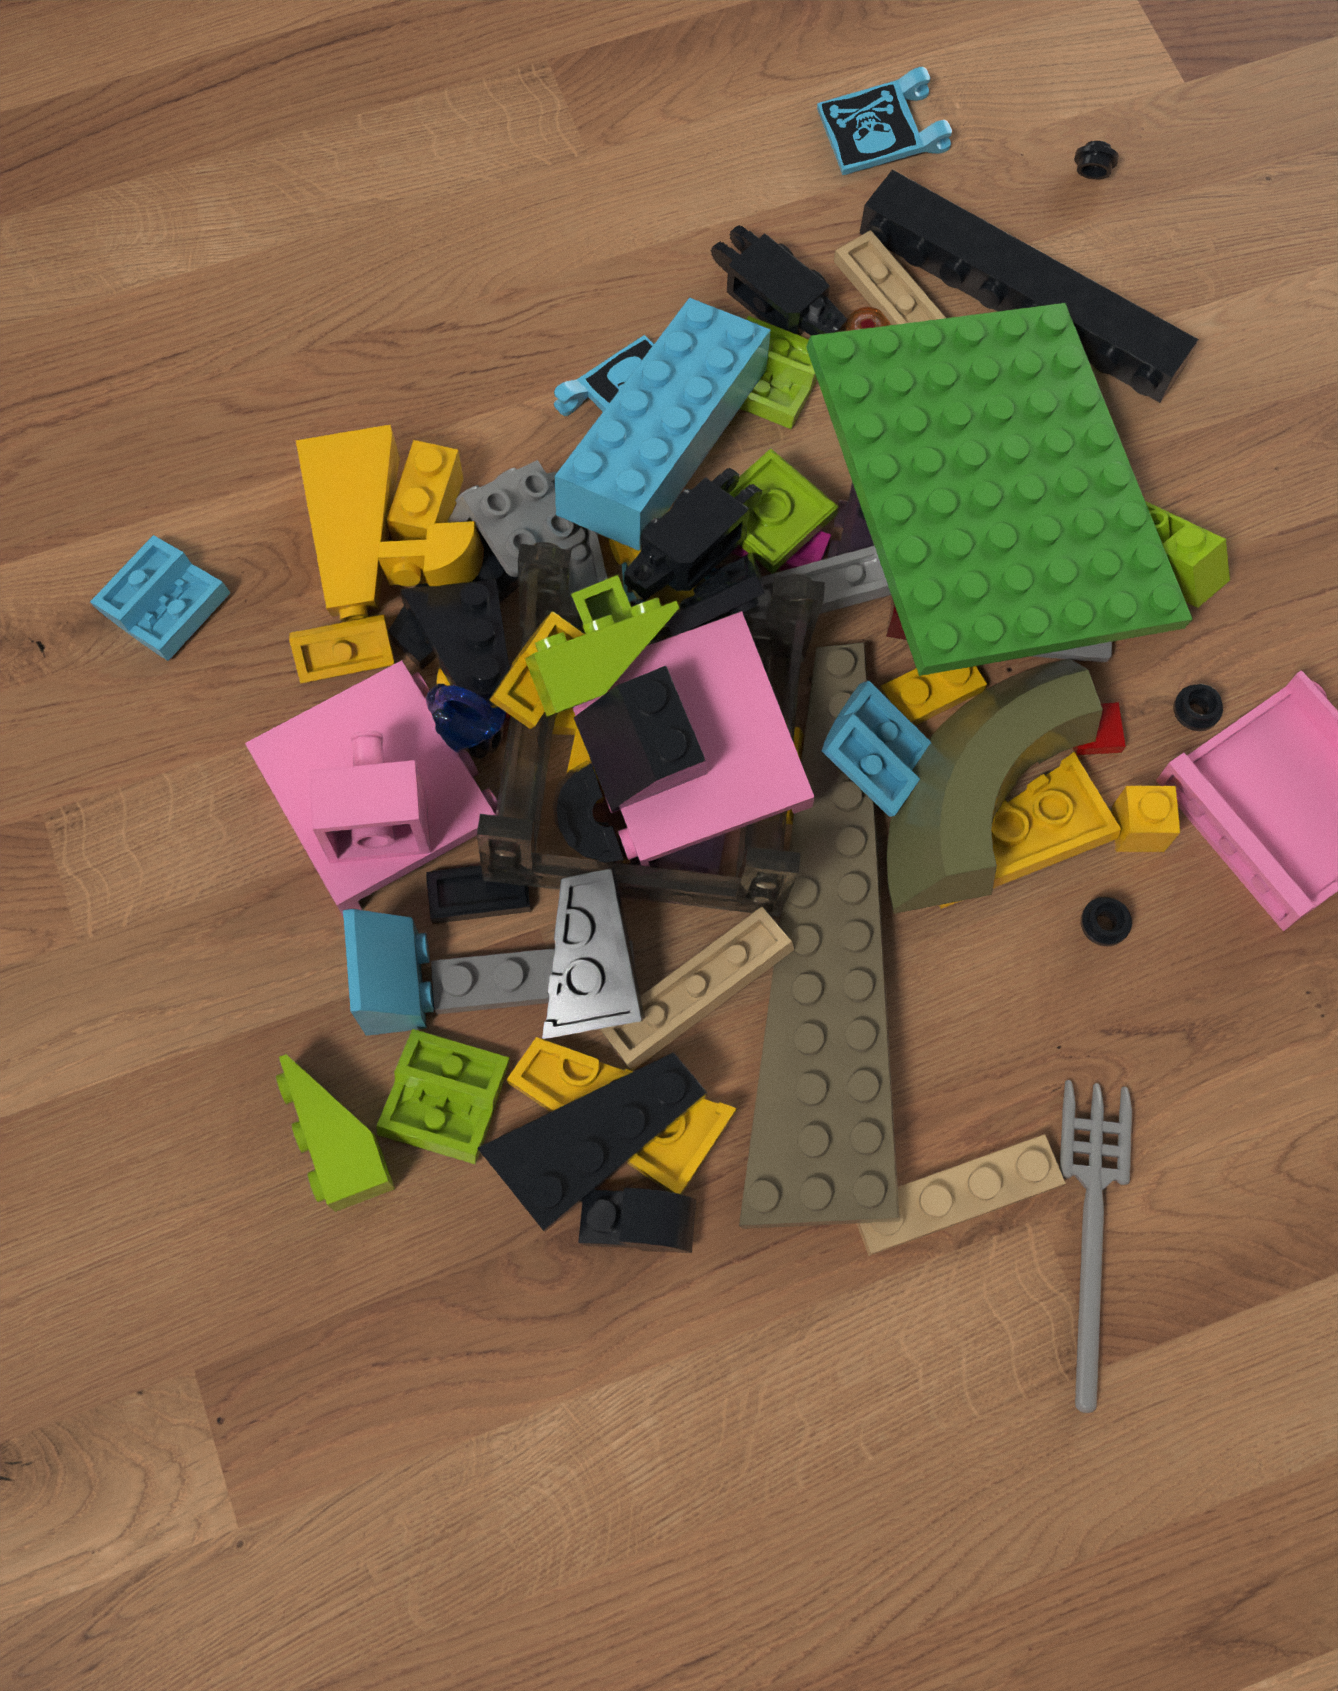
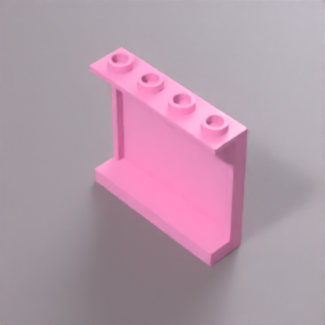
[572,612,814,869]
[245,660,503,916]
[1156,670,1338,932]

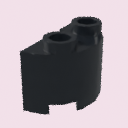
[553,761,624,863]

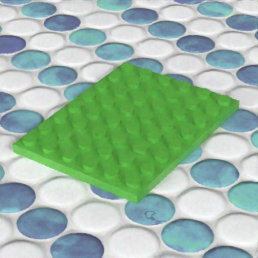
[806,303,1193,676]

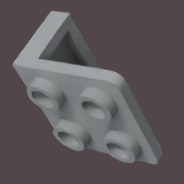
[447,460,585,577]

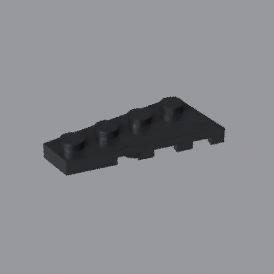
[477,1052,708,1232]

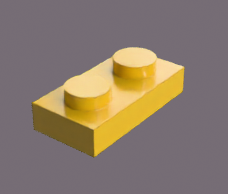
[289,614,395,684]
[879,666,987,726]

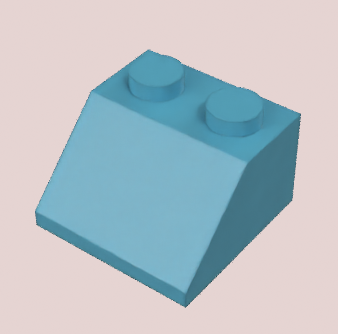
[343,909,434,1036]

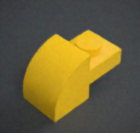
[378,521,484,587]
[489,611,585,729]

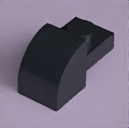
[578,1188,696,1253]

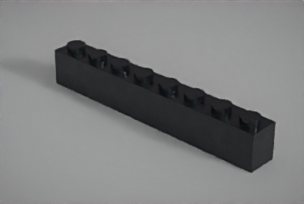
[860,169,1199,403]

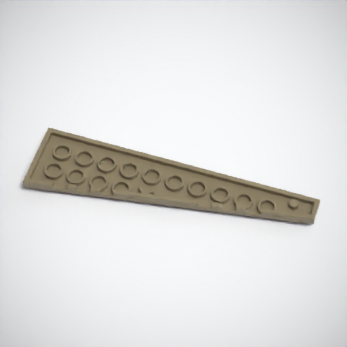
[739,642,900,1229]

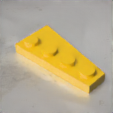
[939,752,1121,909]
[506,1037,737,1194]

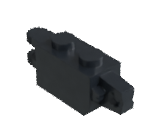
[710,225,847,336]
[624,467,763,600]

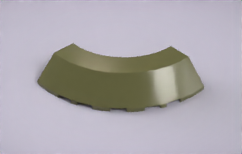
[886,659,1103,914]

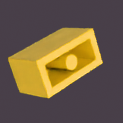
[387,440,464,541]

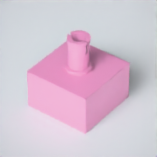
[310,730,431,863]

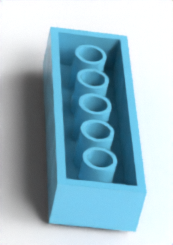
[555,298,771,551]

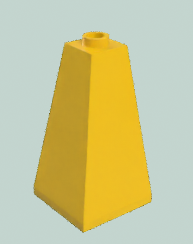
[296,425,400,621]

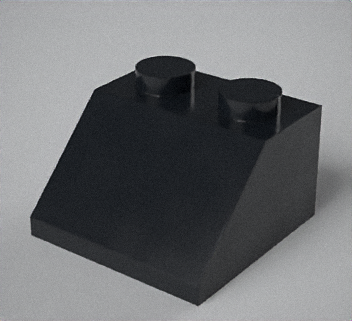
[574,666,707,812]

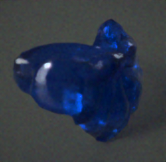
[426,683,506,753]

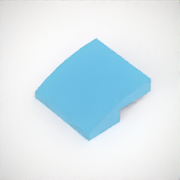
[90,535,231,661]
[821,681,931,817]

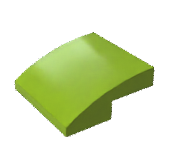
[739,316,817,429]
[376,1029,510,1165]

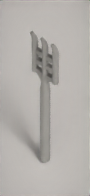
[1060,1080,1132,1413]

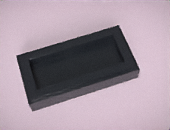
[426,860,531,924]

